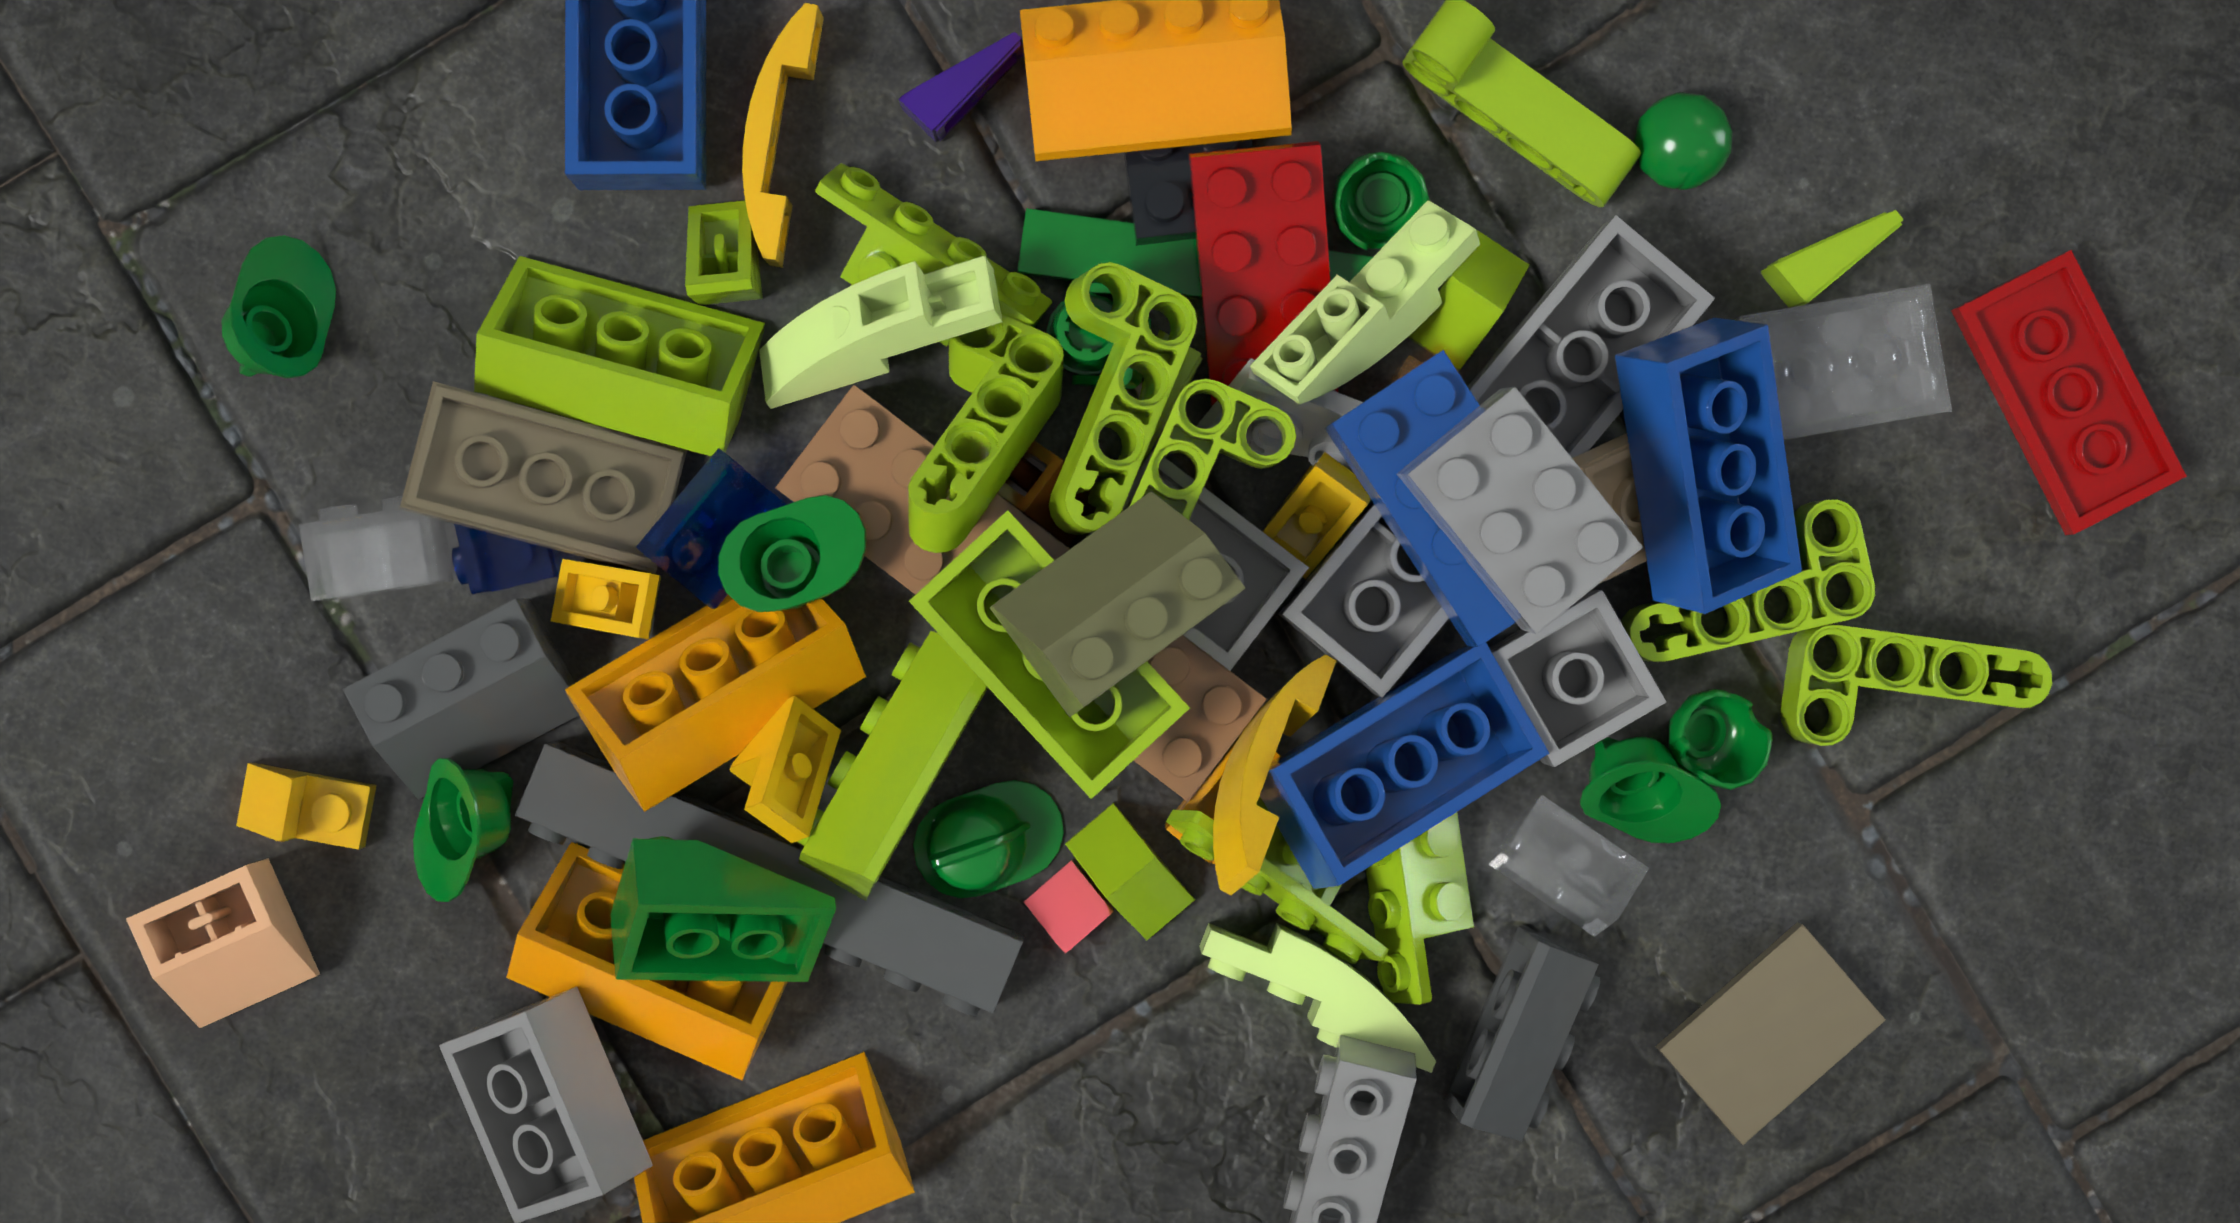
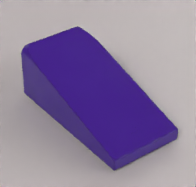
[898,32,1024,142]

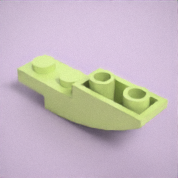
[1250,200,1480,405]
[759,256,1002,409]
[1199,923,1436,1073]

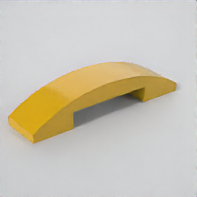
[742,3,824,268]
[1213,654,1337,896]

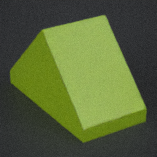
[685,201,763,305]
[1408,230,1529,371]
[1065,803,1195,941]

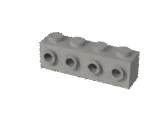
[1283,1035,1417,1223]

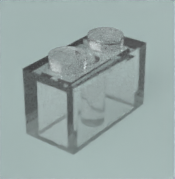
[299,496,454,601]
[1489,794,1649,936]

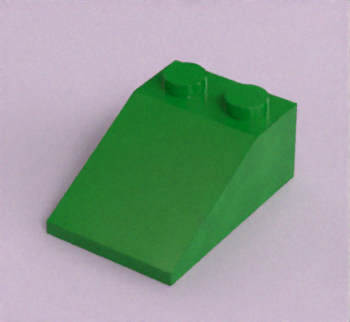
[610,836,836,982]

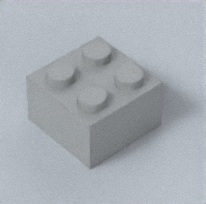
[1489,590,1666,767]

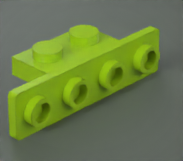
[815,163,1052,347]
[1166,796,1389,964]
[1366,812,1474,1005]

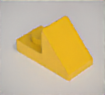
[1262,452,1371,579]
[551,559,661,639]
[729,696,841,843]
[236,762,377,850]

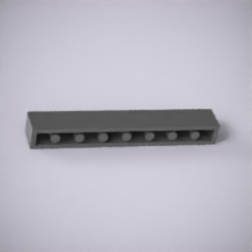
[515,741,1024,1016]

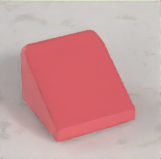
[1024,860,1113,953]

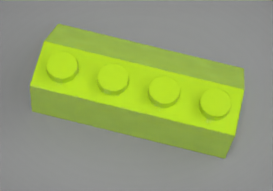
[474,256,765,460]
[909,510,1190,799]
[797,631,988,901]

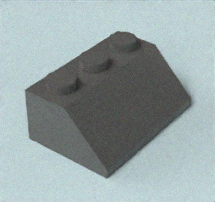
[342,598,580,800]
[1443,927,1600,1142]

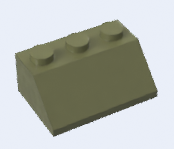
[990,491,1246,717]

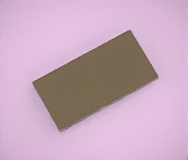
[399,381,687,574]

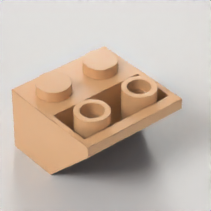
[126,858,320,1028]

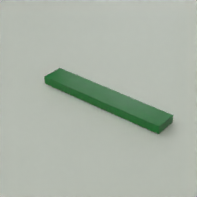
[1017,208,1373,300]

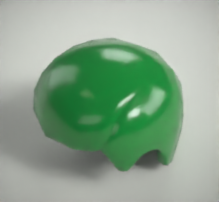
[1633,92,1732,190]
[1331,152,1430,250]
[1669,689,1773,790]

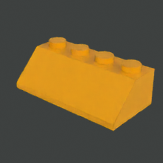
[1020,0,1292,162]
[565,594,866,812]
[506,842,787,1080]
[634,1052,915,1223]

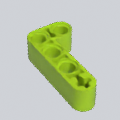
[1402,0,1641,207]
[1049,262,1197,535]
[908,313,1064,553]
[1129,379,1296,520]
[1621,499,1875,662]
[1781,625,2052,746]

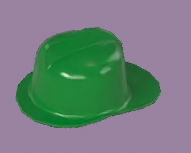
[222,235,336,379]
[718,495,866,612]
[1580,737,1721,843]
[413,758,513,902]
[913,780,1064,898]

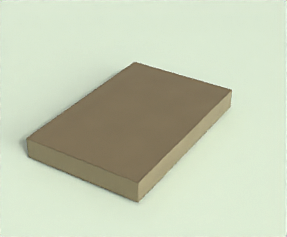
[1655,922,1886,1145]

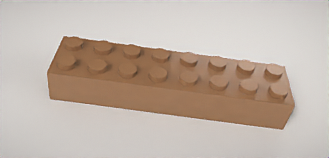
[775,385,1266,802]

